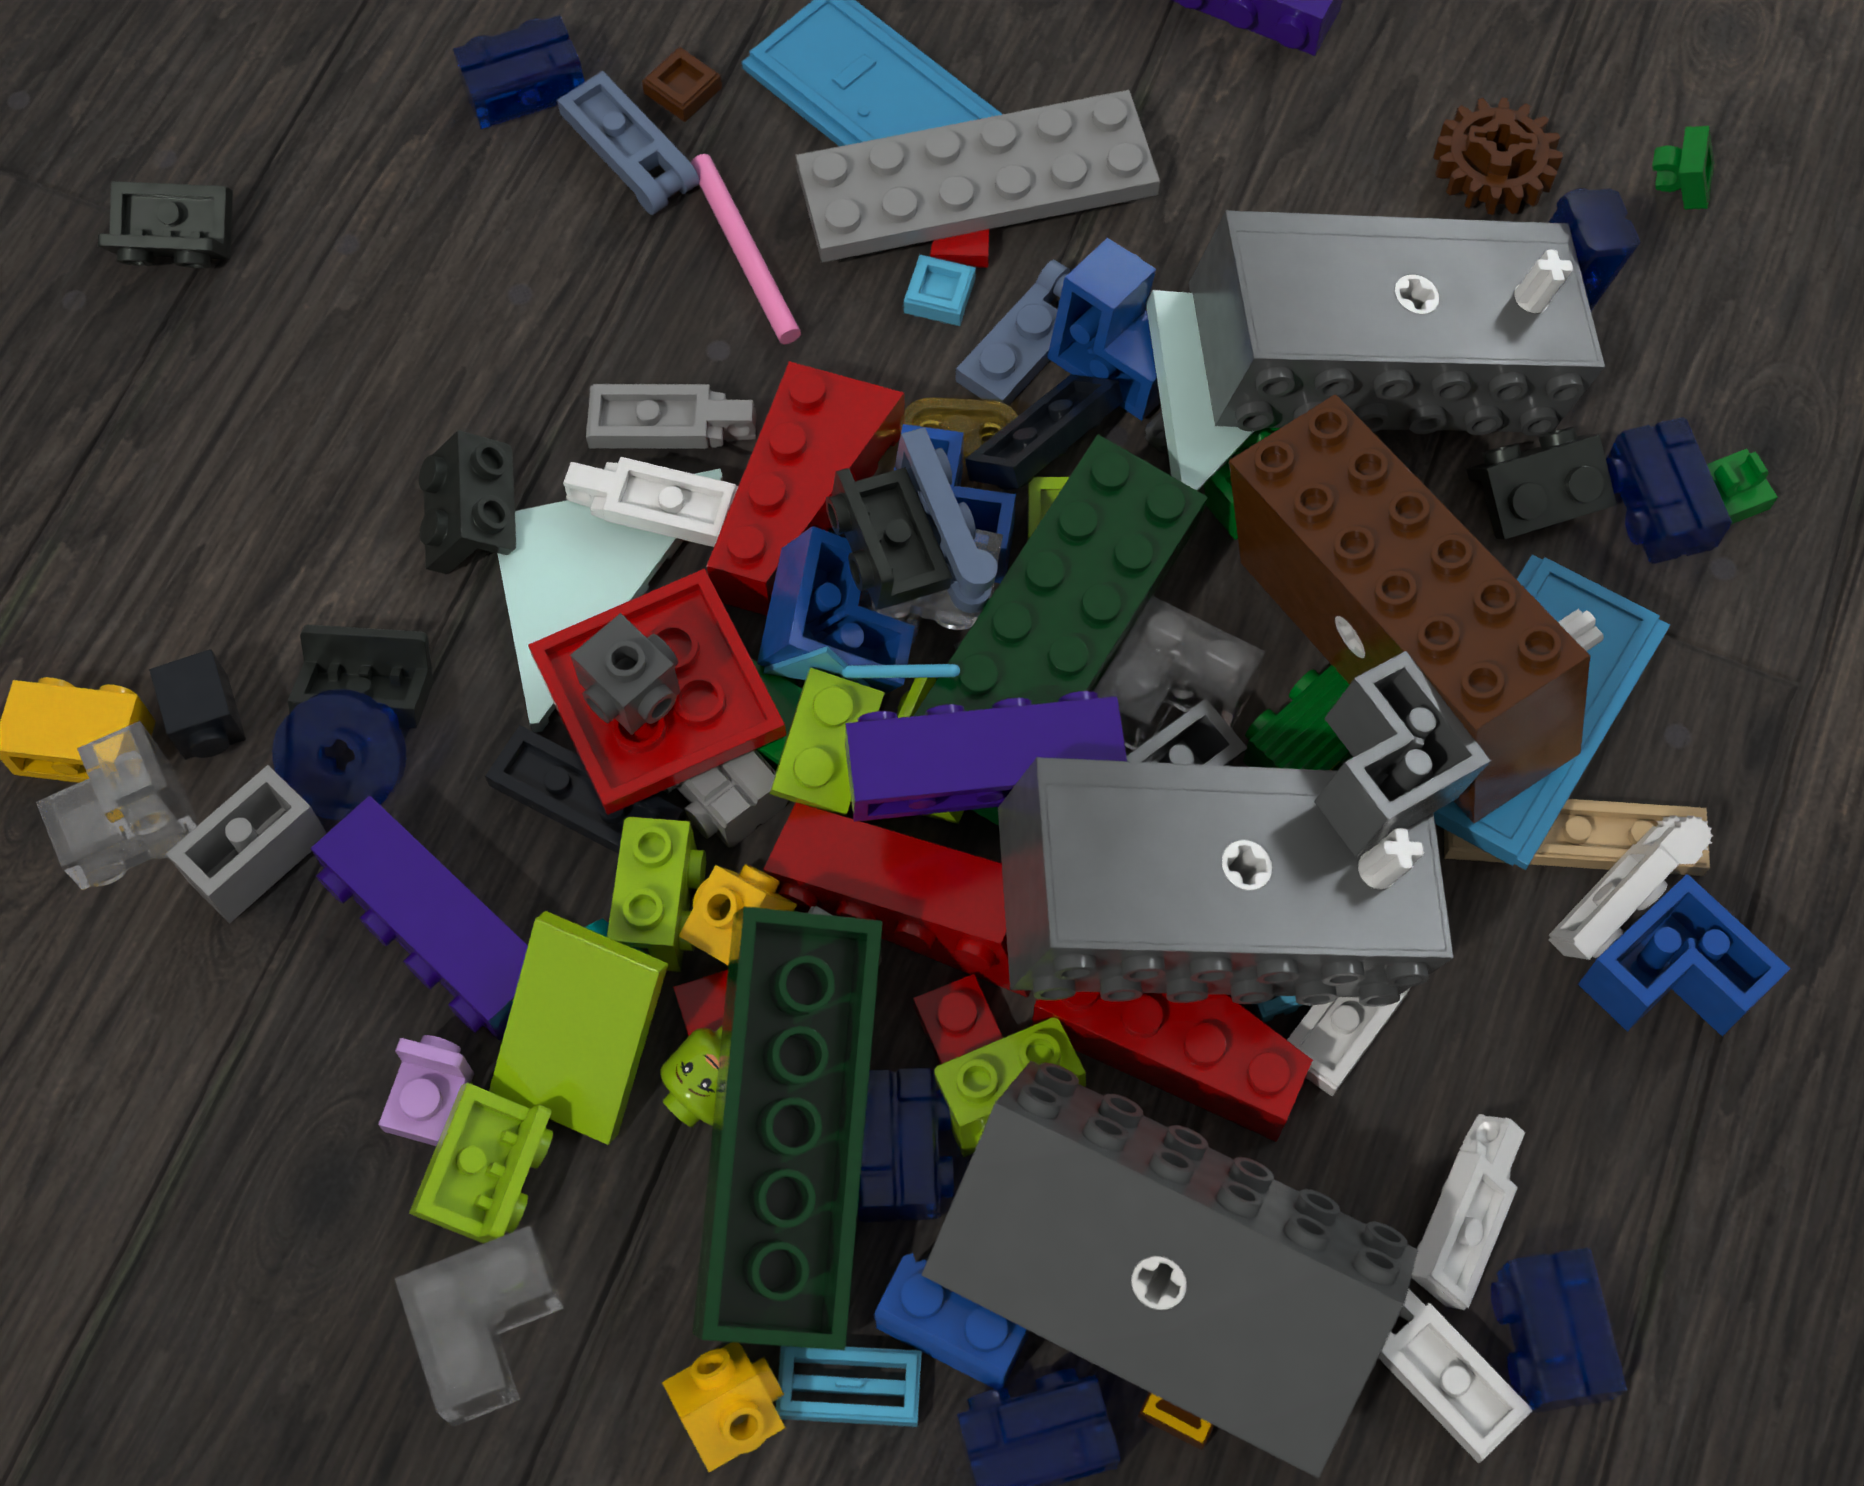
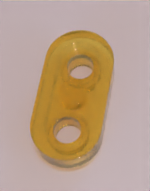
[900,397,1018,464]

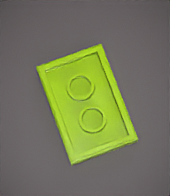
[489,911,668,1145]

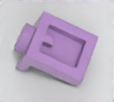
[378,1035,474,1146]

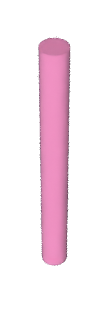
[691,154,801,344]

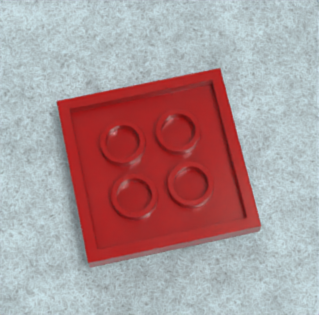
[528,568,786,815]

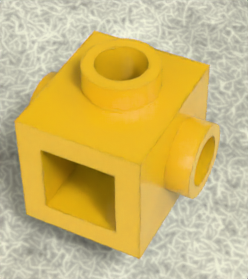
[679,864,797,966]
[662,1342,785,1472]

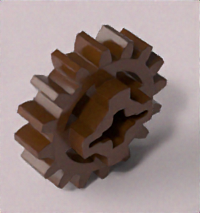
[1433,97,1563,215]

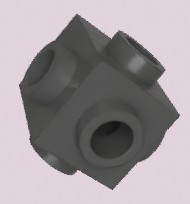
[570,613,681,734]

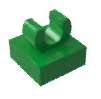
[1652,126,1714,209]
[1688,449,1778,529]

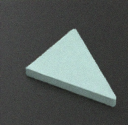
[1146,290,1255,491]
[497,468,723,733]

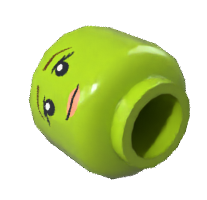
[660,1025,723,1128]

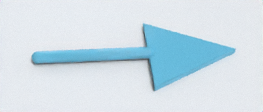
[764,646,960,687]

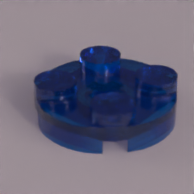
[272,689,407,820]

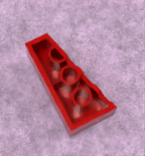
[707,361,905,616]
[763,802,1031,998]
[1032,991,1313,1142]

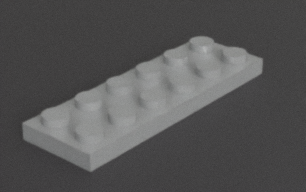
[796,90,1160,262]

